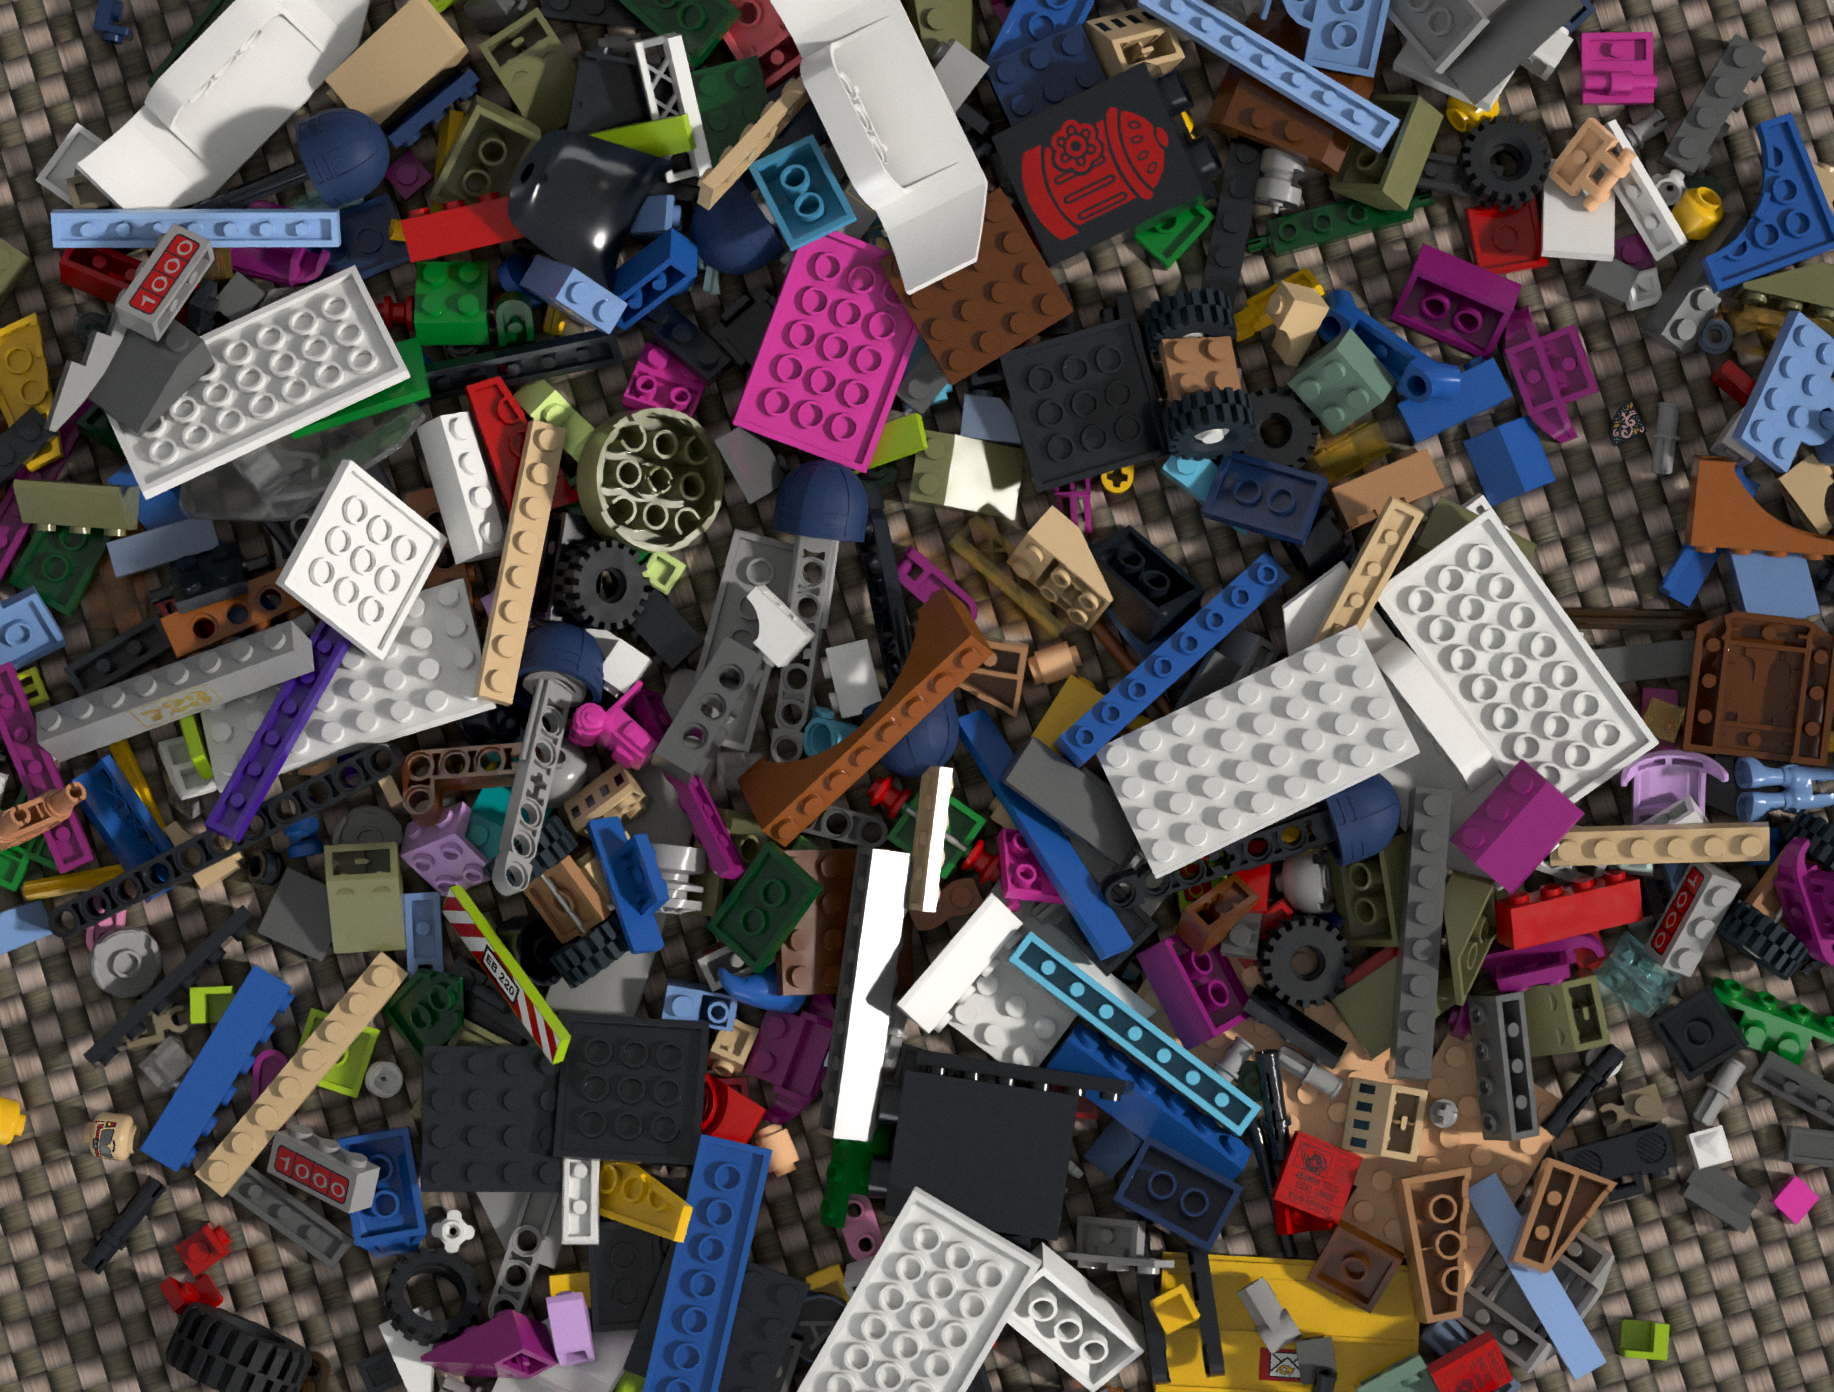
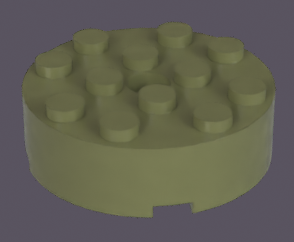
[576,408,724,553]

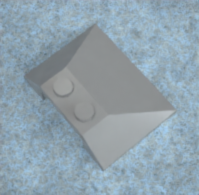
[1456,1194,1615,1373]

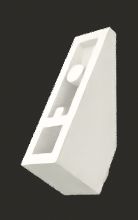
[378,1305,436,1392]

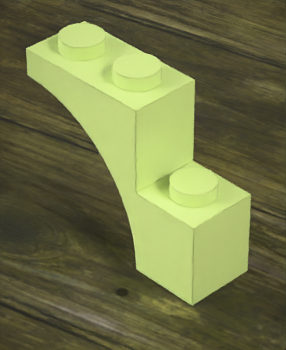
[513,379,595,464]

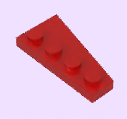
[464,376,579,516]

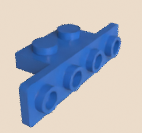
[586,816,670,954]

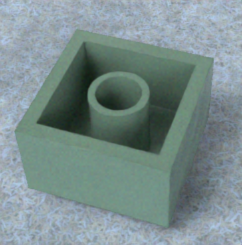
[1287,328,1397,436]

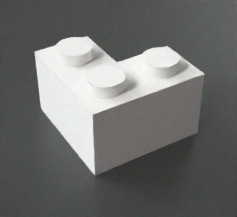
[586,629,654,699]

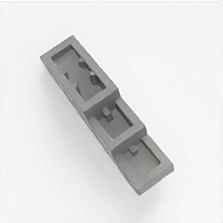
[44,308,127,432]

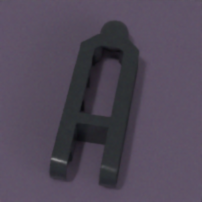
[1126,1211,1225,1386]

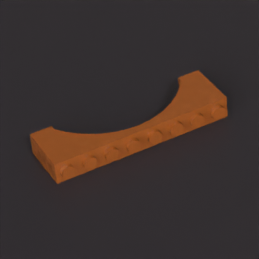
[1684,455,1834,560]
[737,587,993,847]

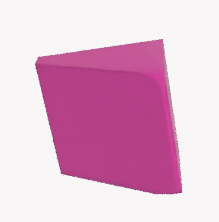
[1769,1174,1819,1225]

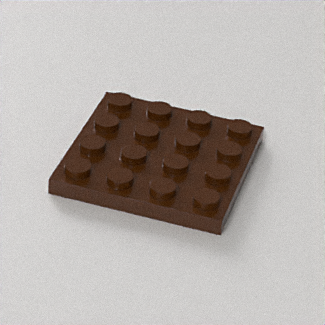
[876,188,1074,386]
[776,848,914,996]

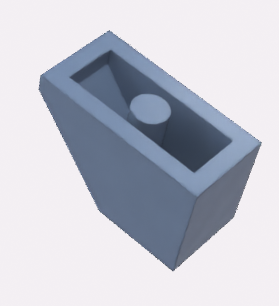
[960,389,1022,447]

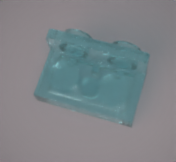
[1594,931,1682,1018]

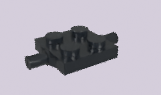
[149,542,271,614]

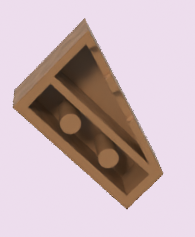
[1326,447,1444,535]
[958,636,1029,718]
[1507,1157,1617,1275]

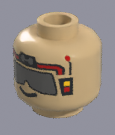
[84,1111,140,1161]

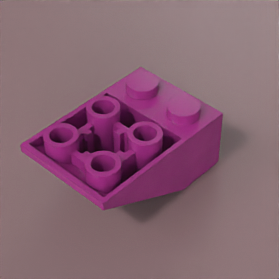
[420,1309,558,1379]

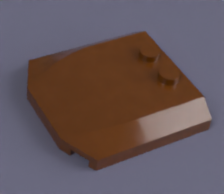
[1205,10,1384,177]
[1681,611,1834,767]

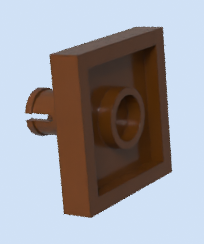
[1307,1219,1405,1313]

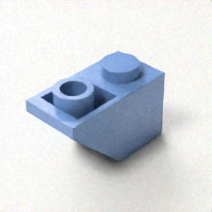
[630,195,683,240]
[661,978,738,1032]

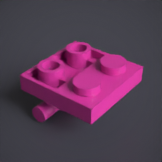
[1580,32,1658,106]
[622,342,706,420]
[998,828,1070,912]

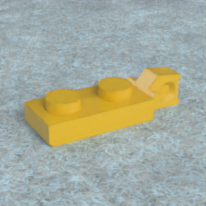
[1234,268,1325,342]

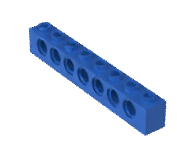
[1052,551,1291,769]

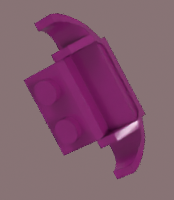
[212,200,330,287]
[1505,305,1600,444]
[1773,837,1834,966]
[1479,933,1605,993]
[743,994,836,1124]

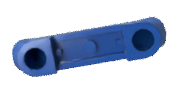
[1317,289,1462,403]

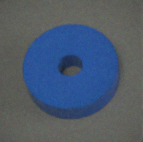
[497,254,544,309]

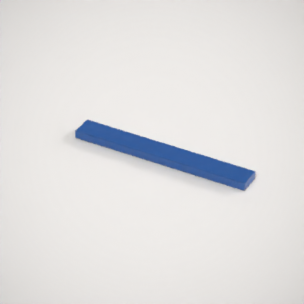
[958,708,1134,961]

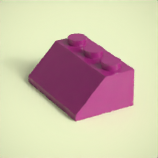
[1390,243,1522,360]
[1450,759,1585,894]
[1136,934,1250,1051]

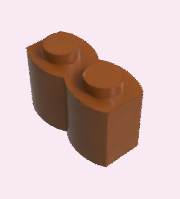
[908,878,983,931]

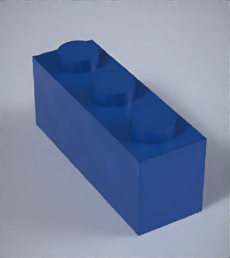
[613,227,698,331]
[1394,356,1512,446]

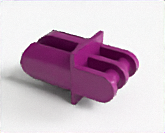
[1054,478,1092,534]

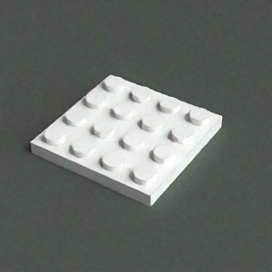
[276,460,448,661]

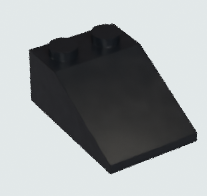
[1088,525,1205,645]

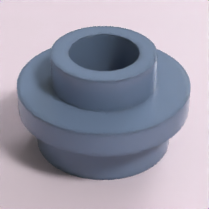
[1697,319,1733,355]

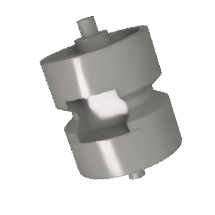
[1254,148,1307,214]

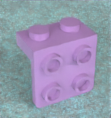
[399,801,491,896]

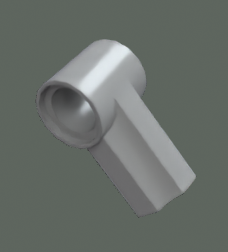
[1236,1276,1303,1354]

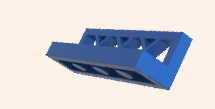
[1656,464,1760,608]
[68,754,180,904]

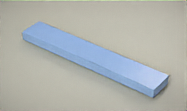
[1468,1173,1607,1381]

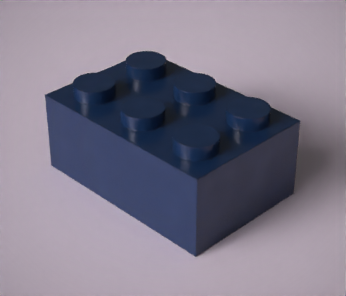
[1112,1135,1244,1255]

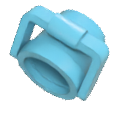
[803,706,858,759]

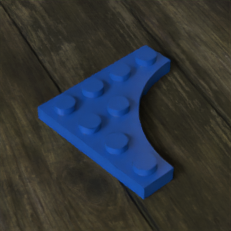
[1700,112,1834,294]

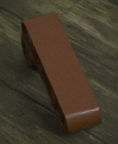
[403,742,544,827]

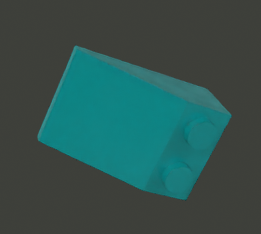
[465,760,555,861]

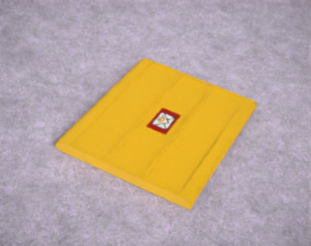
[1155,1252,1420,1392]

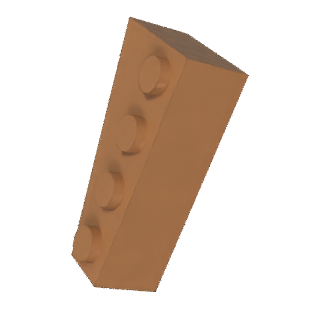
[1392,1166,1472,1324]

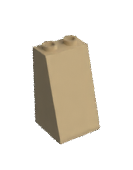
[325,0,472,131]

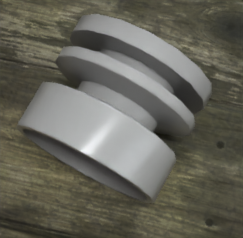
[650,843,708,915]

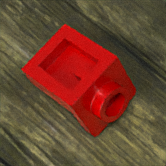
[1273,1200,1332,1235]
[174,1222,232,1277]
[159,1274,223,1315]

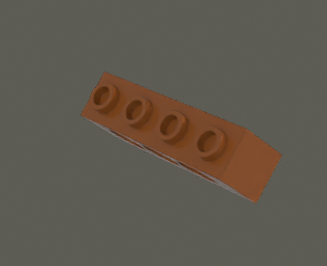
[405,487,485,627]
[160,566,308,661]

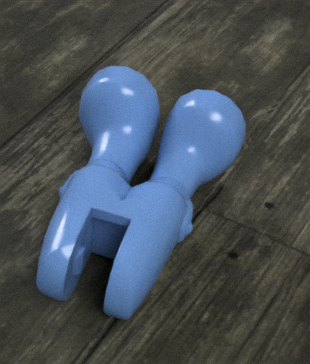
[1734,757,1834,822]

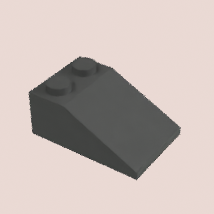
[88,319,215,437]
[714,427,791,504]

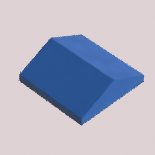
[1462,415,1556,507]

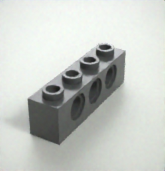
[651,636,764,786]

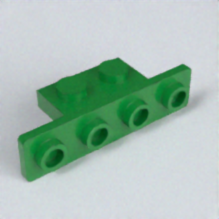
[1712,977,1834,1065]
[820,1125,893,1229]

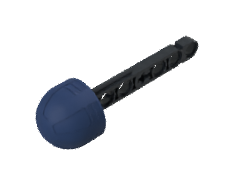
[111,108,389,255]
[858,478,959,777]
[1102,773,1401,910]

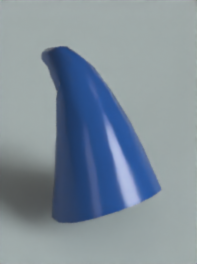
[718,962,806,1014]

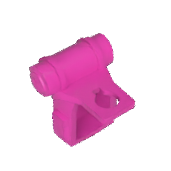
[568,680,659,771]

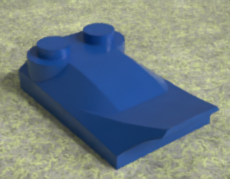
[337,1126,427,1258]

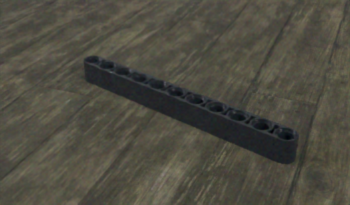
[47,742,404,938]

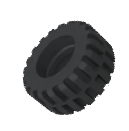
[165,1302,312,1392]

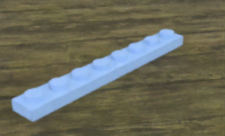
[1137,0,1400,153]
[50,209,341,248]

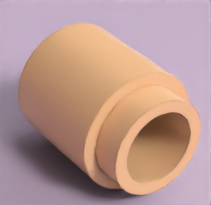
[1027,641,1082,685]
[754,1123,800,1178]

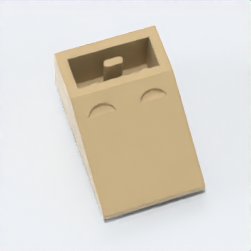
[1006,505,1114,631]

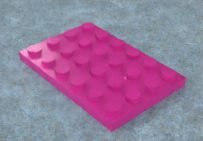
[731,231,919,474]

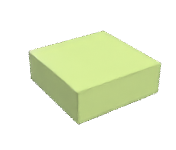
[642,552,686,596]

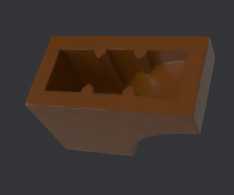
[1175,873,1260,957]

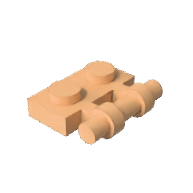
[1548,117,1636,212]

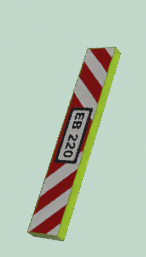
[442,884,571,1065]

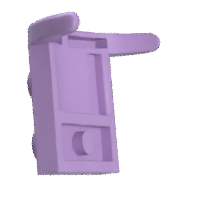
[1621,750,1729,825]

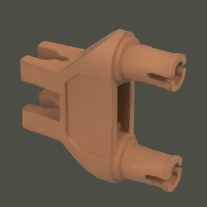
[0,782,86,853]

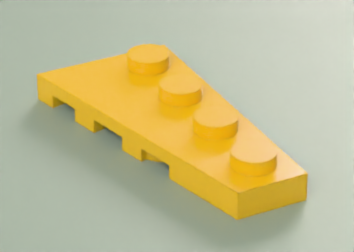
[0,312,64,472]
[599,1161,693,1243]

